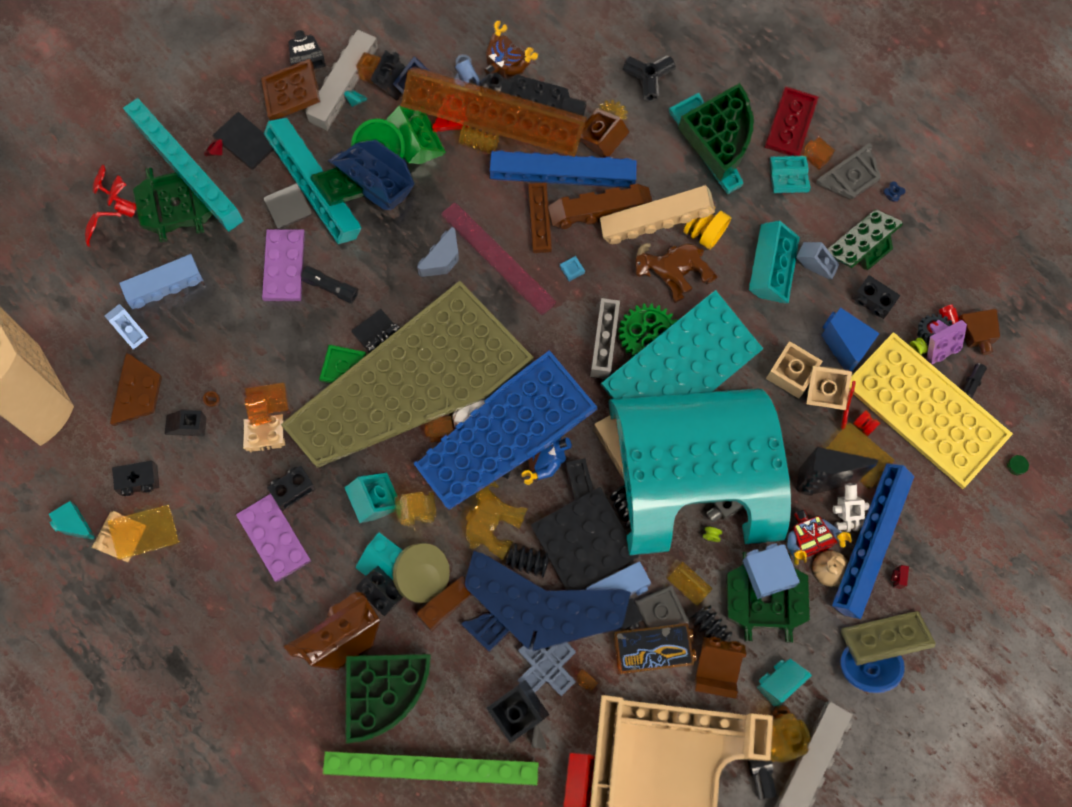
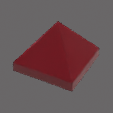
[203,139,222,156]

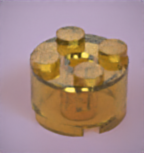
[394,491,437,526]
[770,714,810,763]

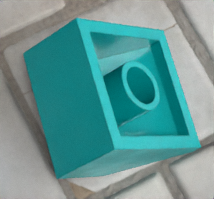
[345,473,402,523]
[355,532,403,581]
[757,659,812,707]

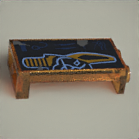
[613,623,697,676]

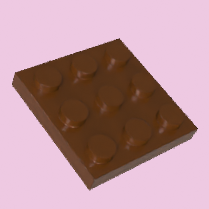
[261,59,320,121]

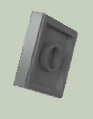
[635,585,689,630]

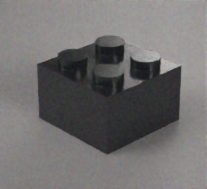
[486,680,550,743]

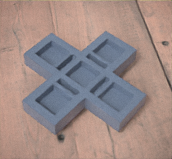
[517,637,576,697]

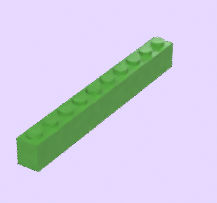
[323,752,538,785]

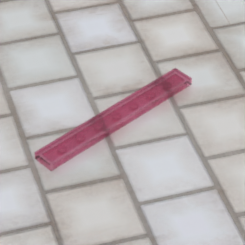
[442,202,556,316]

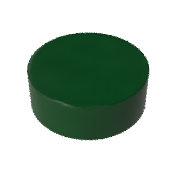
[1007,455,1029,476]

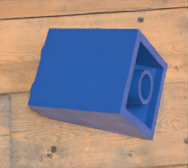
[821,308,880,371]

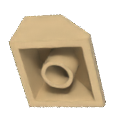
[806,366,852,410]

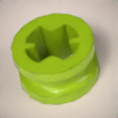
[910,338,928,355]
[703,527,722,542]

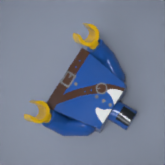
[522,437,572,485]

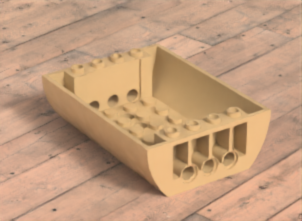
[0,307,74,446]

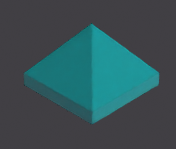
[344,90,368,107]

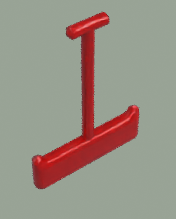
[841,381,856,430]

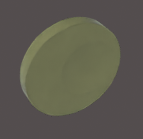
[393,543,450,603]

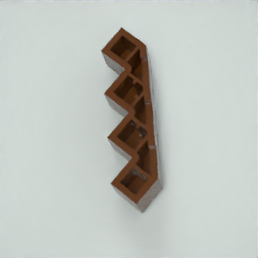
[548,184,653,229]

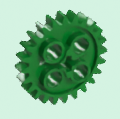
[618,303,677,358]

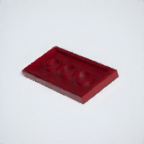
[764,86,819,156]

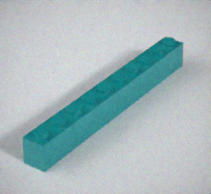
[123,98,243,232]

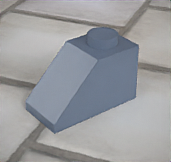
[797,242,839,279]

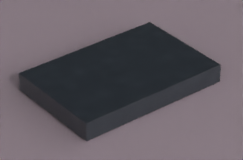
[213,112,274,170]

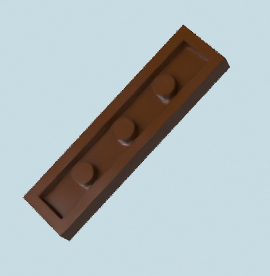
[528,183,552,253]

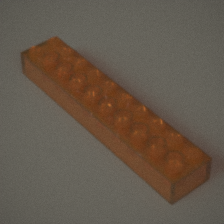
[401,67,587,157]

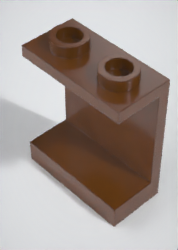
[694,637,747,699]

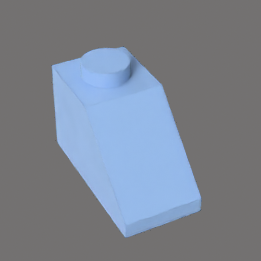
[104,304,149,349]

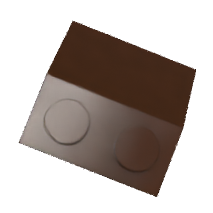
[575,109,630,158]

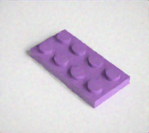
[262,230,305,301]
[236,494,311,583]

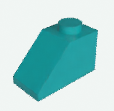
[49,501,96,540]

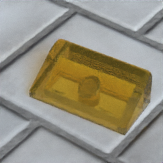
[667,562,713,606]

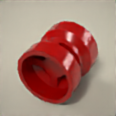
[853,410,880,437]

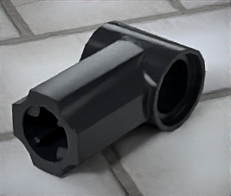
[747,757,777,800]

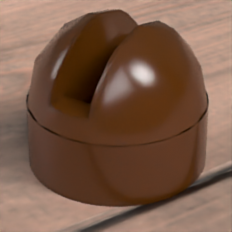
[203,391,220,407]
[772,704,790,722]

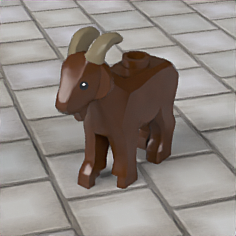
[635,243,718,303]

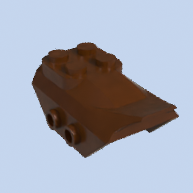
[283,592,381,670]

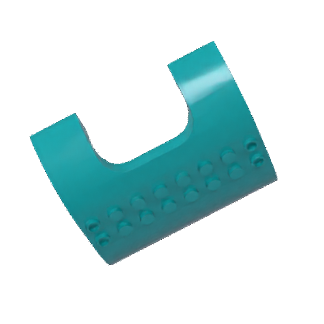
[609,388,791,556]

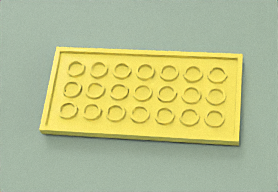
[849,332,1013,489]

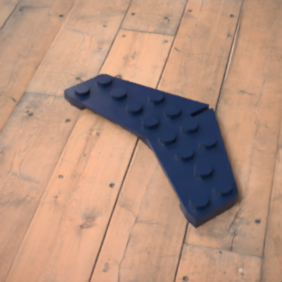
[465,551,631,651]

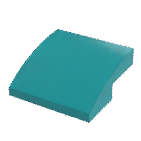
[770,156,811,193]

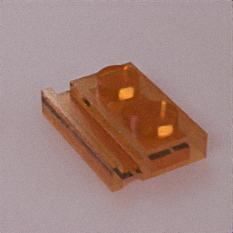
[245,383,289,416]

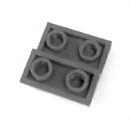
[263,183,312,230]

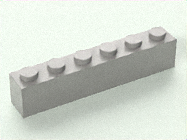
[306,29,378,131]
[775,702,853,807]

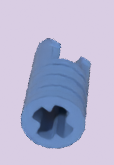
[455,59,481,94]

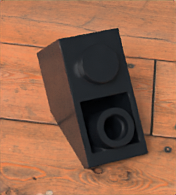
[164,410,207,436]

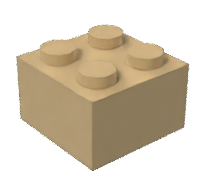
[766,341,823,399]

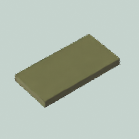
[841,611,936,665]

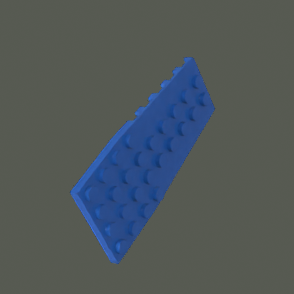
[414,350,597,510]

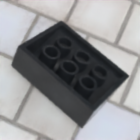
[796,447,878,495]

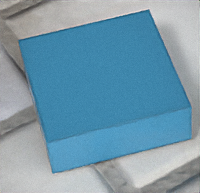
[560,256,585,281]

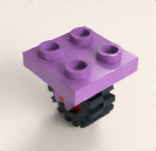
[917,314,967,364]

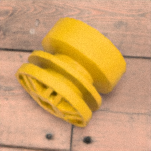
[683,206,732,250]

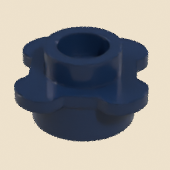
[884,181,906,202]

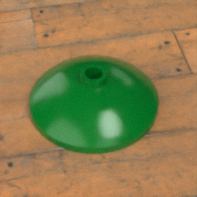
[351,119,405,159]

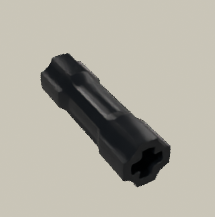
[301,266,358,304]

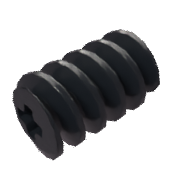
[609,485,631,528]
[505,543,549,578]
[689,605,732,641]

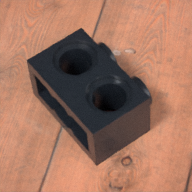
[852,275,901,319]
[267,466,316,511]
[356,566,404,617]

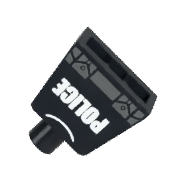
[289,30,326,70]

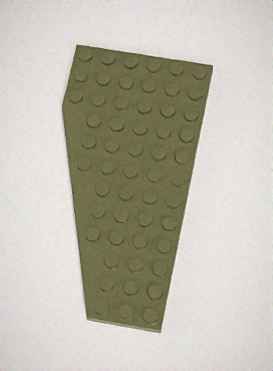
[281,281,534,468]

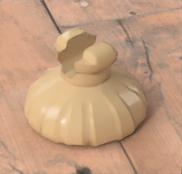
[812,550,849,588]

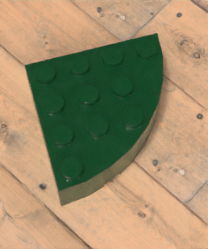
[678,83,754,182]
[346,654,431,744]

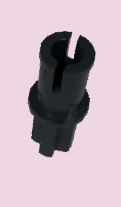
[963,363,987,398]

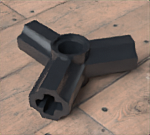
[622,55,676,102]

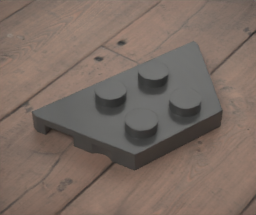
[816,143,881,200]

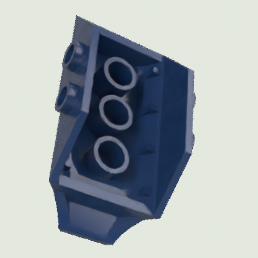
[328,140,414,210]

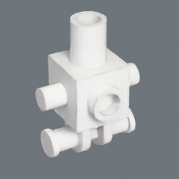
[833,483,870,532]

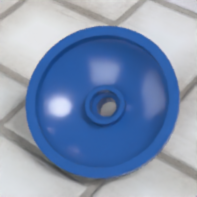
[840,646,905,693]

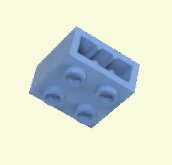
[743,543,800,599]

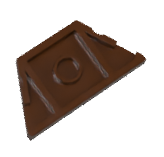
[110,354,162,426]

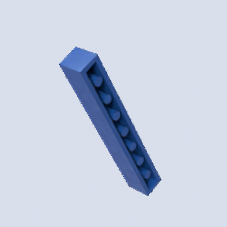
[490,150,637,188]
[832,463,915,619]

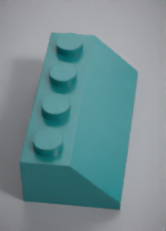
[749,220,800,304]

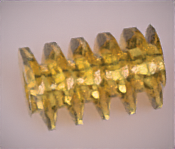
[459,123,499,154]

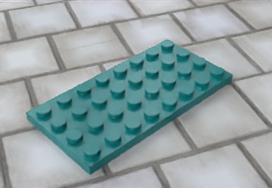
[600,290,763,399]

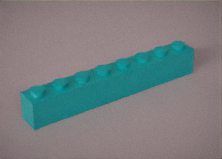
[264,118,362,244]

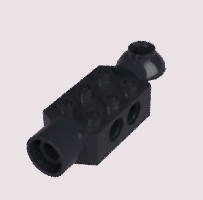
[479,73,587,130]

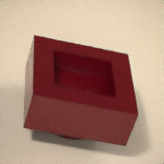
[891,565,909,589]

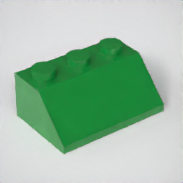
[386,106,446,164]

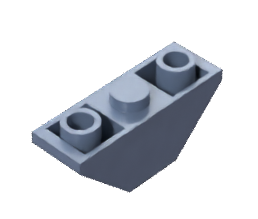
[417,227,459,277]

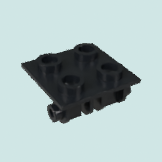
[370,50,406,101]
[351,309,400,353]

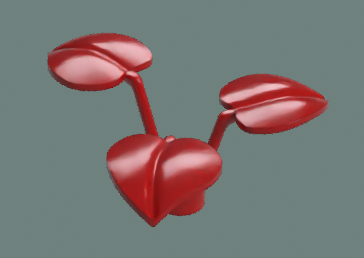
[85,164,136,247]

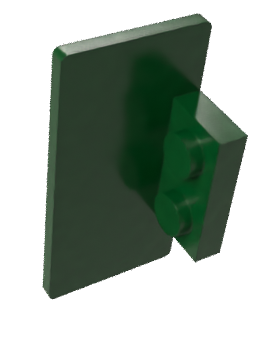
[828,210,903,271]

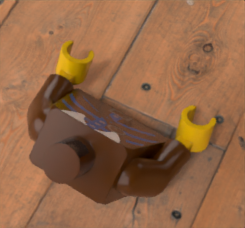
[484,21,538,78]

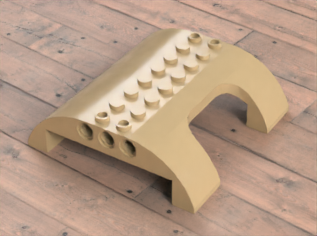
[591,695,773,807]

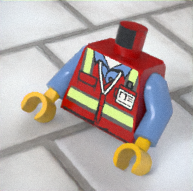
[787,509,852,565]

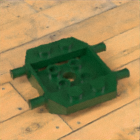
[133,167,212,242]
[726,552,810,643]

